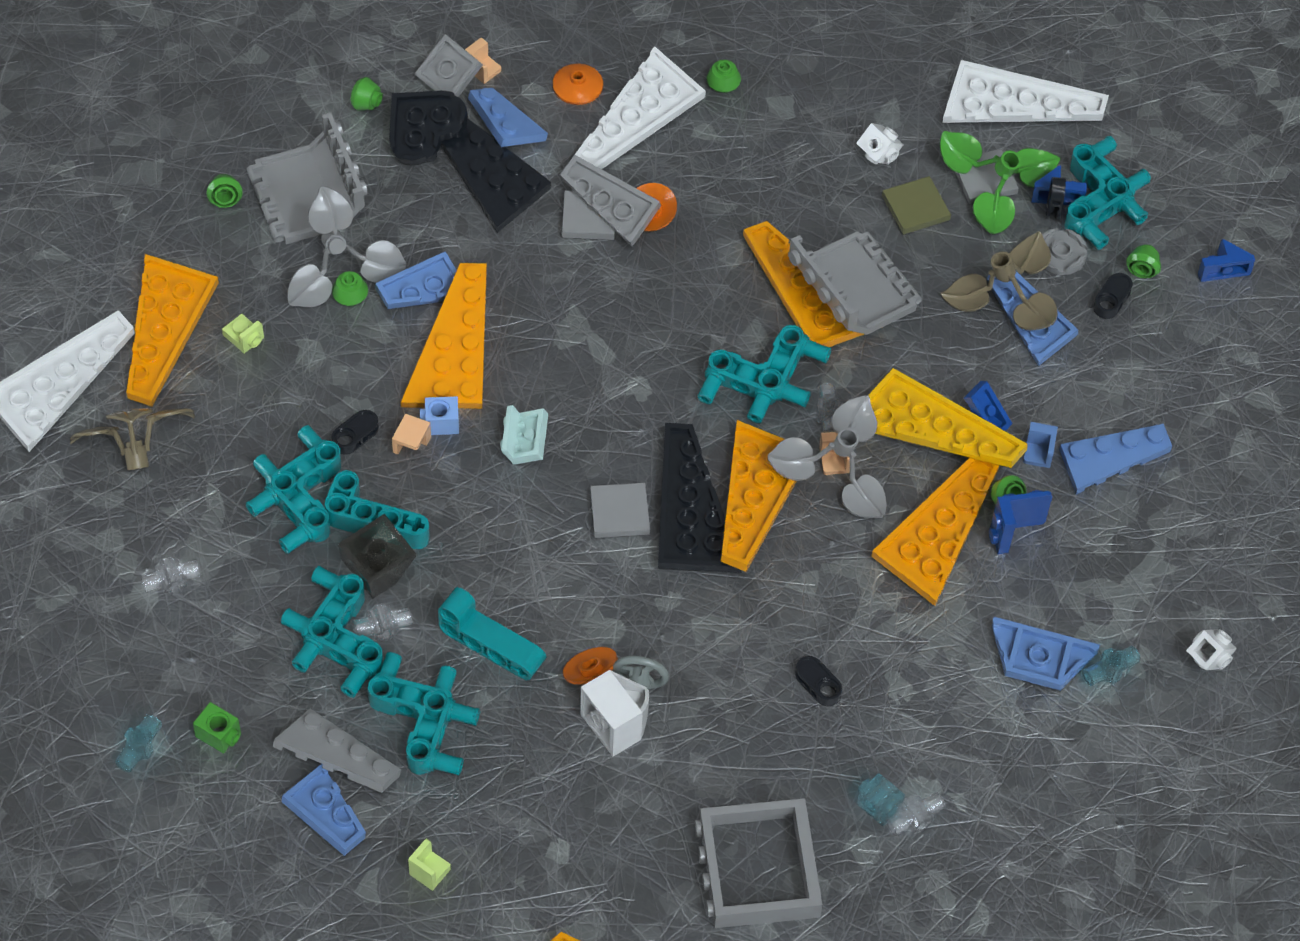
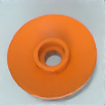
[553,64,603,105]
[636,183,677,231]
[563,647,618,685]

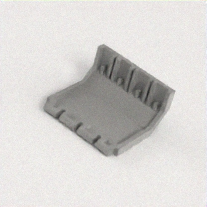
[246,112,368,245]
[788,231,922,335]

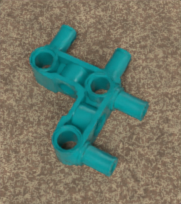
[1064,136,1151,250]
[697,325,832,424]
[246,425,342,554]
[281,566,383,698]
[368,652,480,776]

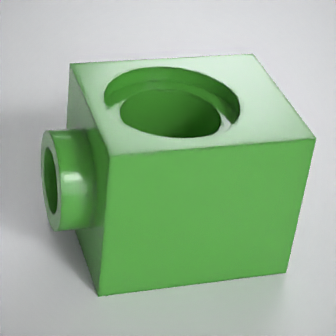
[193,702,241,754]

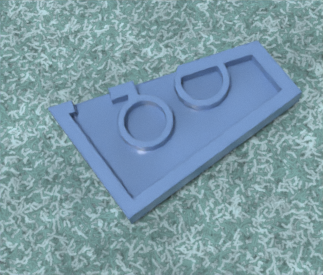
[468,88,548,147]
[375,252,457,309]
[282,764,366,856]

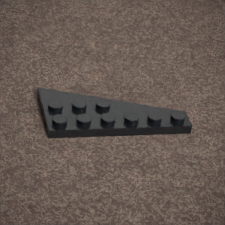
[441,119,551,233]
[658,423,742,573]

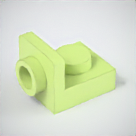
[222,314,264,354]

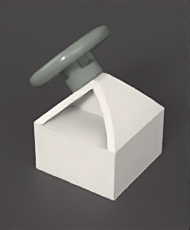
[580,656,669,756]

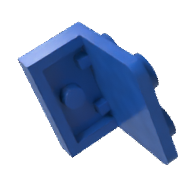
[989,490,1052,554]

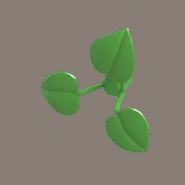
[940,131,1060,234]

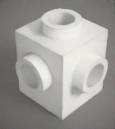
[856,123,904,165]
[1186,629,1237,670]

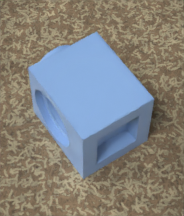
[420,396,459,435]

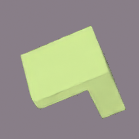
[408,838,451,891]

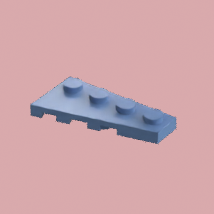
[987,271,1078,366]
[1059,424,1172,495]

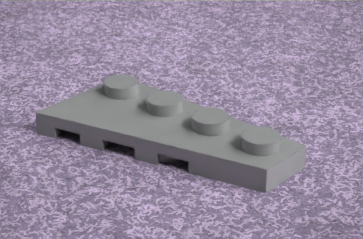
[560,155,661,247]
[273,709,401,793]

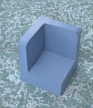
[1023,422,1058,468]

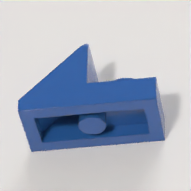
[1031,165,1087,206]
[1198,239,1255,282]
[964,381,1013,431]

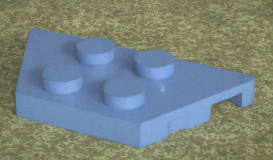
[991,617,1100,691]

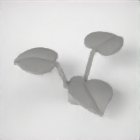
[287,186,407,307]
[768,395,887,519]

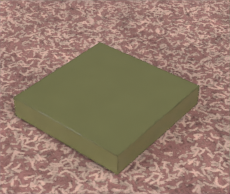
[882,176,951,235]

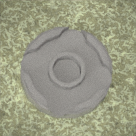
[1042,228,1087,275]

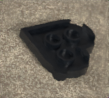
[389,90,468,165]

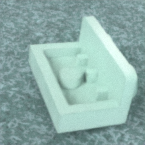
[500,405,548,465]

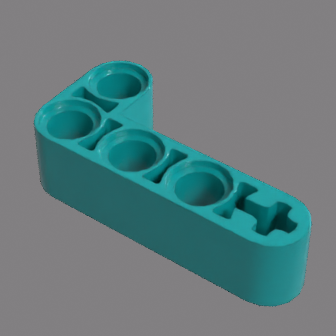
[325,470,430,550]
[438,587,547,680]

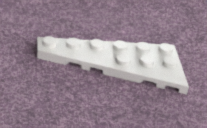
[575,46,706,169]
[942,60,1109,123]
[0,310,135,452]

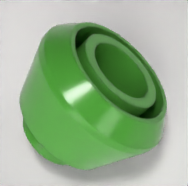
[707,60,741,93]
[350,77,383,110]
[206,174,242,208]
[1126,245,1161,279]
[332,271,368,306]
[991,475,1027,504]

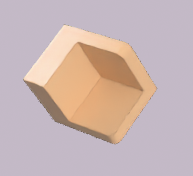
[465,38,501,84]
[392,414,431,454]
[819,432,850,475]

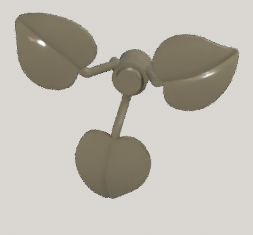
[941,231,1058,331]
[70,408,195,470]

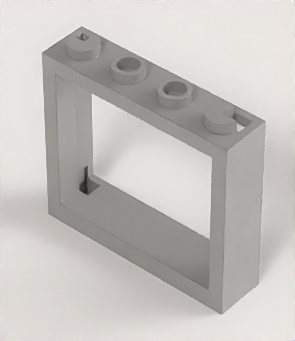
[695,798,822,928]

